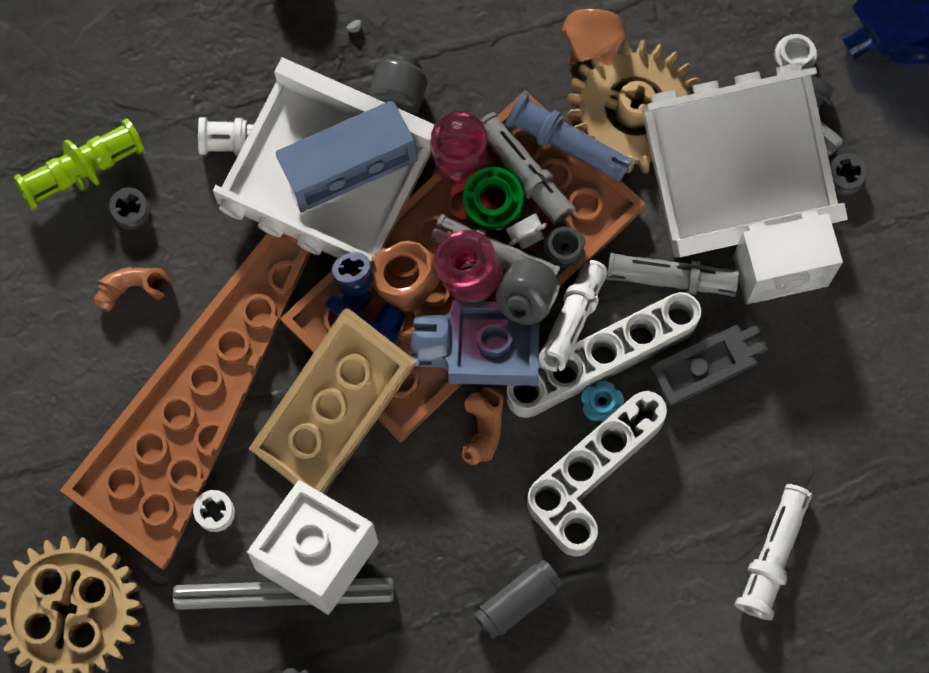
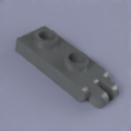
[649,325,770,408]

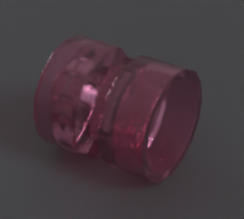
[431,111,487,184]

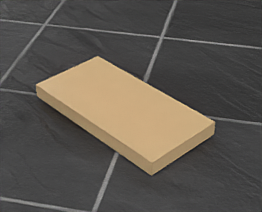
[249,308,417,495]

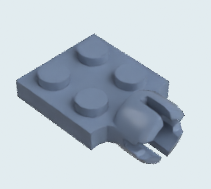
[411,301,539,386]

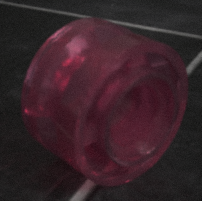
[434,230,502,301]

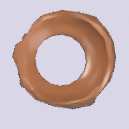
[562,9,627,66]
[371,240,442,311]

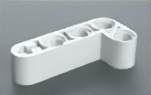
[527,391,667,557]

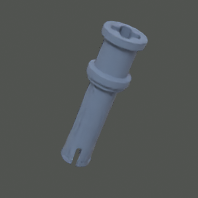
[505,92,633,183]

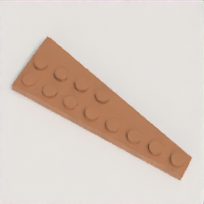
[60,233,311,570]

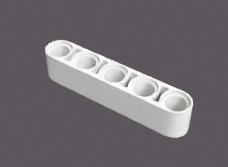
[506,292,701,418]

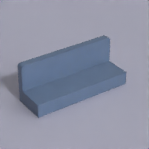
[275,101,418,213]

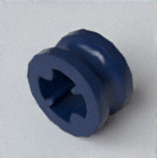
[332,252,376,297]

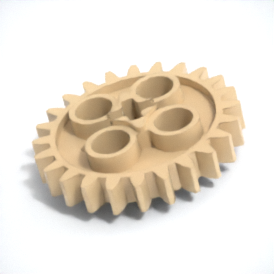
[0,536,143,673]

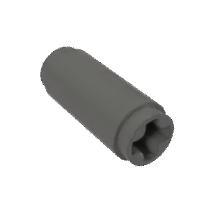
[473,560,563,640]

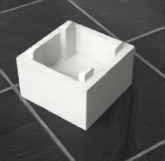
[733,210,843,305]
[247,480,379,615]

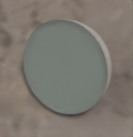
[346,20,362,33]

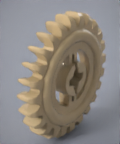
[567,40,699,174]

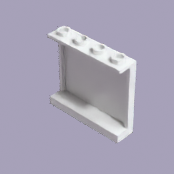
[213,57,438,266]
[641,62,848,257]

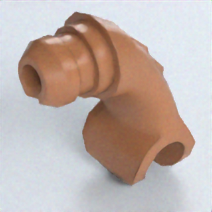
[93,267,172,311]
[462,386,503,465]

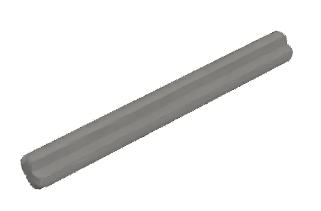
[173,578,394,610]

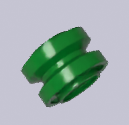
[463,167,523,232]

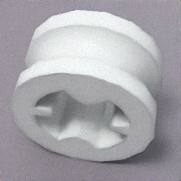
[193,490,235,532]

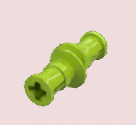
[13,118,145,210]

